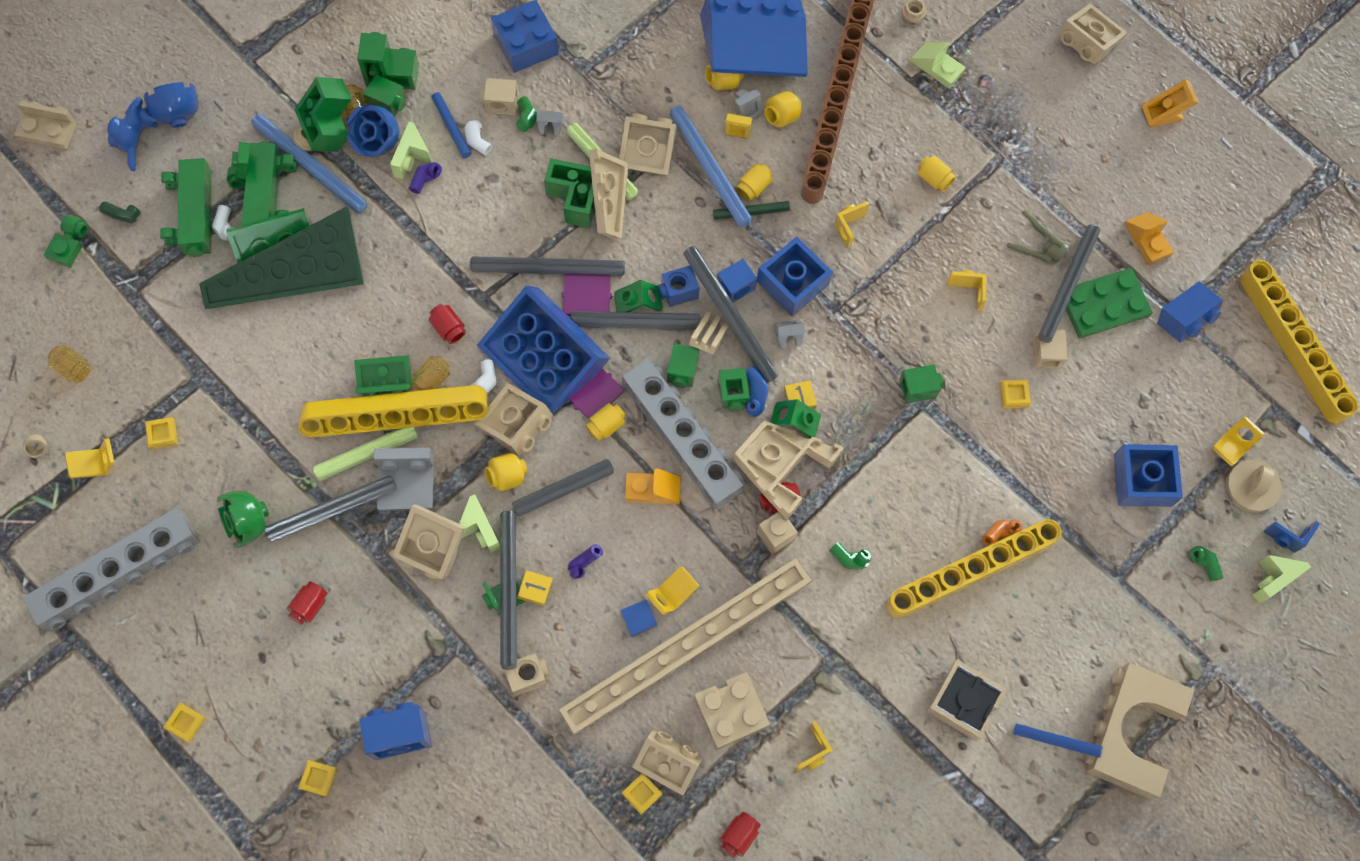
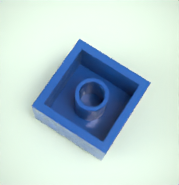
[491,0,559,73]
[757,236,833,316]
[1114,444,1183,507]
[359,702,432,761]

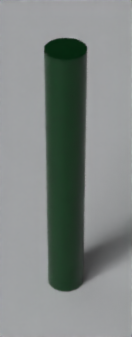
[713,201,790,220]

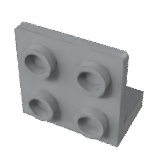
[374,448,434,511]

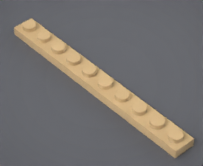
[559,558,812,735]

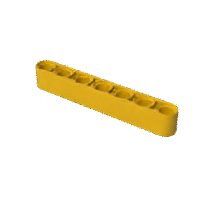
[1240,260,1358,424]
[298,385,487,437]
[886,519,1062,618]

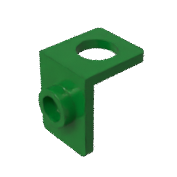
[614,280,663,312]
[770,399,821,438]
[481,581,526,616]

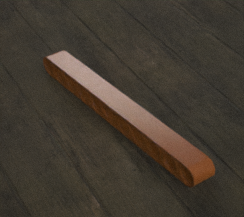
[801,0,874,204]

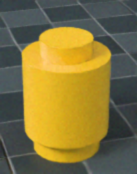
[917,155,956,192]
[735,164,773,202]
[585,403,626,442]

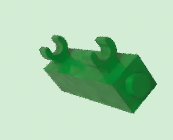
[241,141,297,225]
[160,158,212,257]

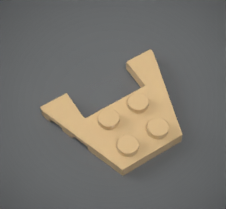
[733,421,844,520]

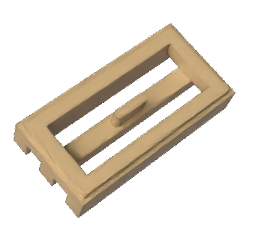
[689,311,729,355]

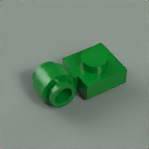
[226,142,250,189]
[43,215,88,268]

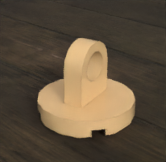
[1225,460,1282,514]

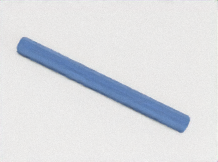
[670,105,751,227]
[251,114,367,213]

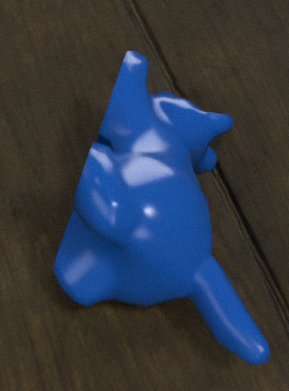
[107,97,158,171]

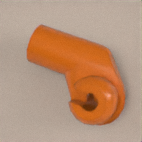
[982,519,1022,546]

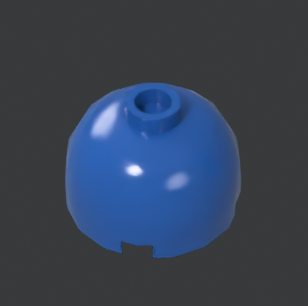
[143,82,199,128]
[347,105,400,157]

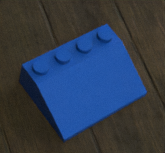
[700,0,808,77]
[477,286,611,414]

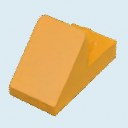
[1141,79,1198,127]
[1124,212,1174,266]
[625,468,681,504]

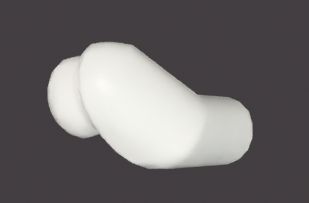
[464,120,492,156]
[212,205,234,241]
[471,359,497,394]

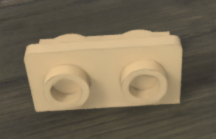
[14,101,77,150]
[632,730,703,796]

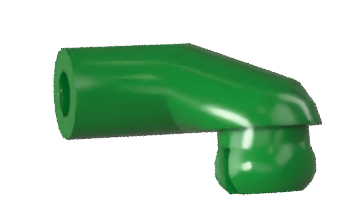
[516,96,537,132]
[829,542,871,569]
[1189,546,1223,582]

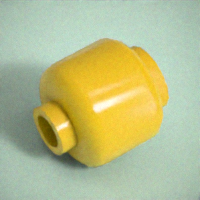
[705,64,744,91]
[764,91,802,128]
[484,453,527,492]

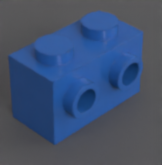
[1157,281,1223,343]

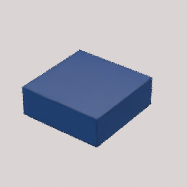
[621,599,657,637]

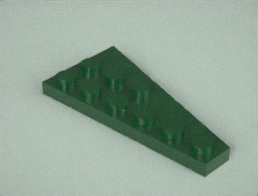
[199,205,364,309]

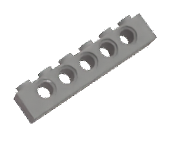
[622,359,744,511]
[22,507,200,631]

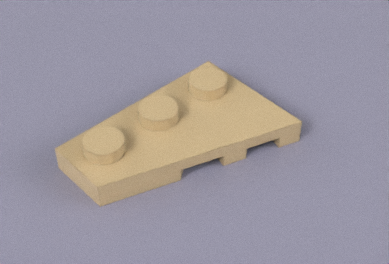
[589,149,628,239]

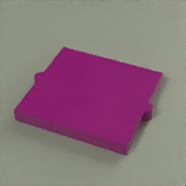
[561,274,612,316]
[569,369,625,419]

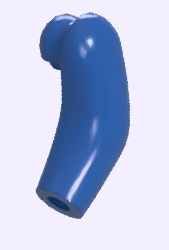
[746,366,769,417]

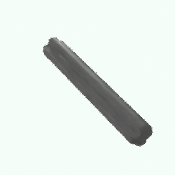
[512,459,614,516]

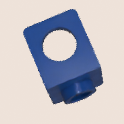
[1264,520,1321,553]

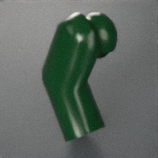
[99,201,141,224]

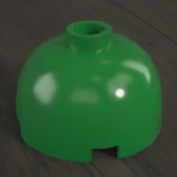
[217,490,269,548]

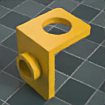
[834,201,869,249]
[947,270,986,311]
[1212,416,1264,466]
[65,438,114,479]
[646,566,699,615]
[794,721,833,773]

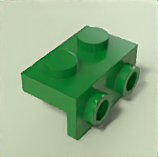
[354,355,413,396]

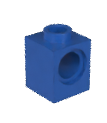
[717,259,758,303]
[658,266,700,307]

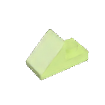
[910,42,966,89]
[390,122,432,179]
[459,494,500,554]
[1252,556,1311,604]

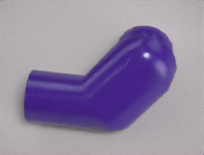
[408,162,442,194]
[568,544,603,579]

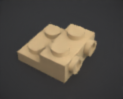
[1057,4,1127,65]
[619,114,677,176]
[474,383,553,457]
[392,504,466,580]

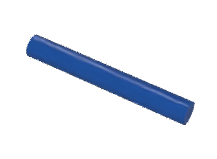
[431,92,472,158]
[1014,723,1103,758]

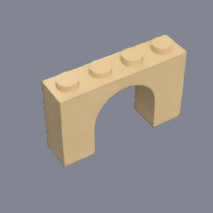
[1085,663,1195,800]

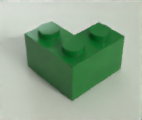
[357,32,419,90]
[294,77,352,152]
[544,158,595,228]

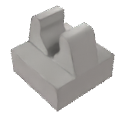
[734,89,763,119]
[536,110,565,136]
[774,320,805,348]

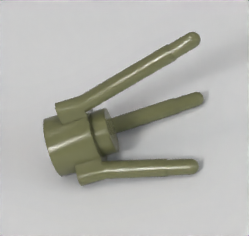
[1007,210,1070,263]

